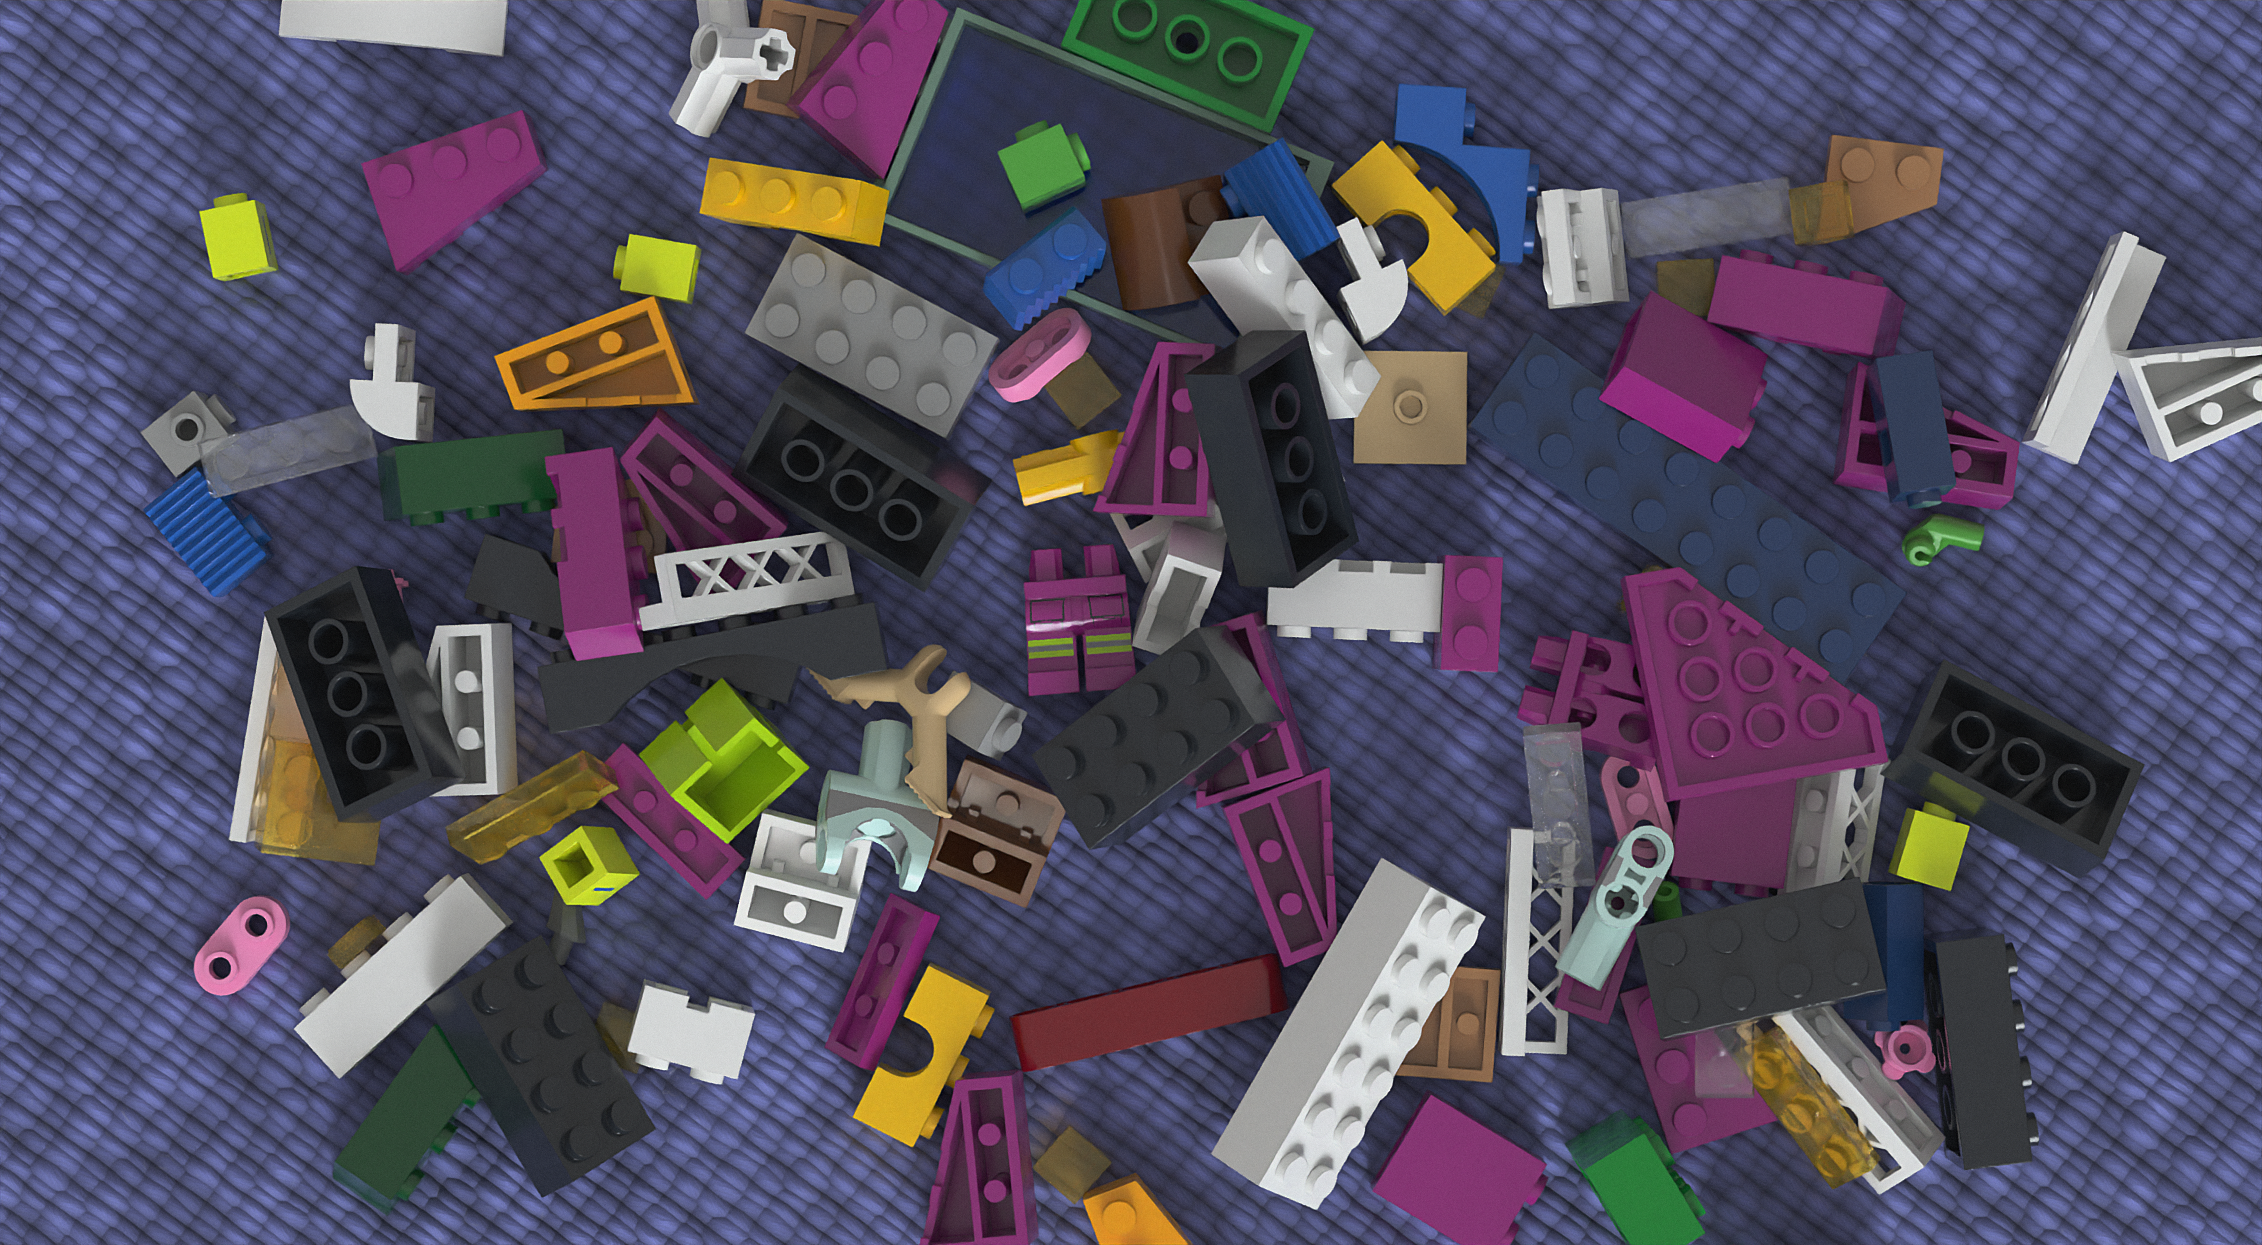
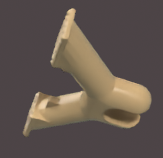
[806,644,971,818]

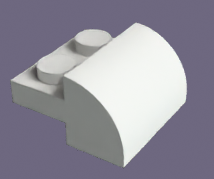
[1537,188,1630,309]
[1335,217,1408,346]
[350,323,435,443]
[734,808,873,953]

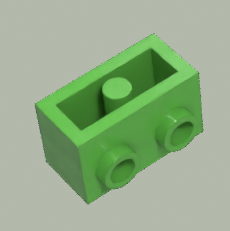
[998,120,1091,214]

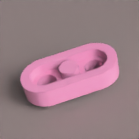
[988,308,1092,402]
[1599,756,1674,859]
[194,895,290,996]

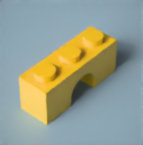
[1331,140,1496,316]
[699,157,890,246]
[853,962,995,1148]

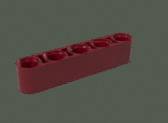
[1009,953,1290,1072]

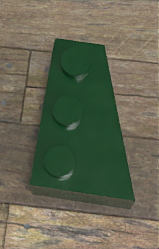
[376,429,566,527]
[333,1023,482,1216]

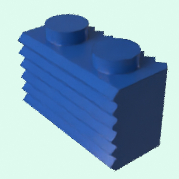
[1219,137,1340,263]
[982,206,1106,331]
[143,467,274,597]

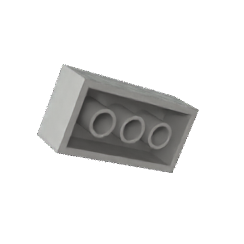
[745,233,1000,441]

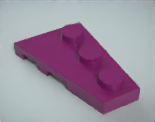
[1618,983,1778,1155]

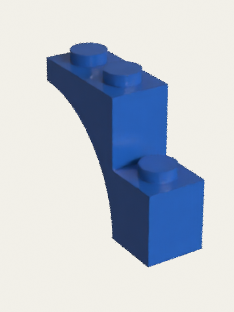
[1392,83,1539,267]

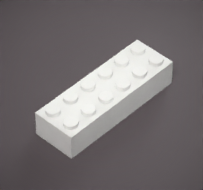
[1211,858,1486,1210]

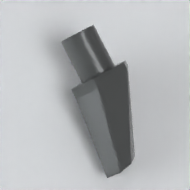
[546,887,586,965]

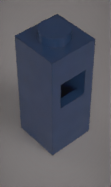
[1866,350,1957,509]
[1843,881,1924,1032]

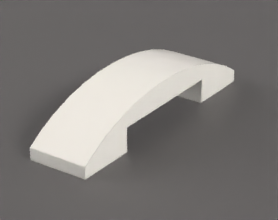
[279,0,509,57]

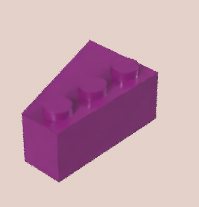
[785,0,949,180]
[361,110,549,276]
[1707,249,1906,360]
[1093,342,1223,518]
[1832,361,2020,510]
[619,407,789,594]
[545,447,650,661]
[1196,610,1312,809]
[1221,766,1337,967]
[919,1069,1039,1245]

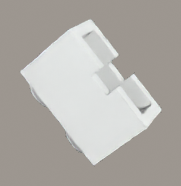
[1132,520,1227,655]
[626,979,755,1084]

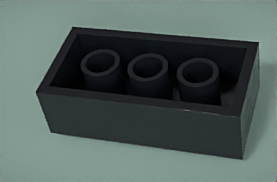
[1184,330,1359,588]
[731,363,993,593]
[264,566,467,823]
[1031,625,1286,850]
[1880,659,2145,879]
[1635,877,1887,1042]
[1924,927,2039,1170]
[426,935,656,1198]

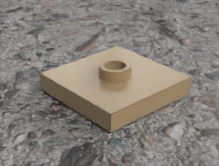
[1353,351,1467,465]

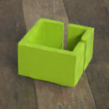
[638,678,810,844]

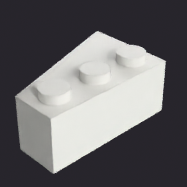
[2111,337,2262,462]
[1266,559,1443,643]
[426,623,518,797]

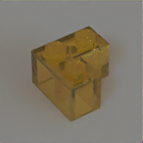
[254,735,381,866]

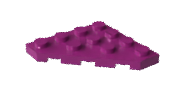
[1620,567,1888,802]

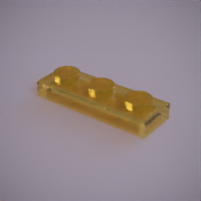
[445,750,619,865]
[1731,1025,1881,1190]

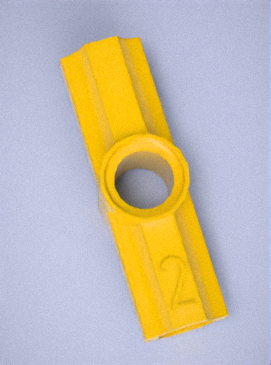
[1013,429,1125,506]

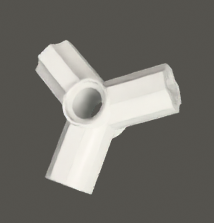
[669,0,796,138]

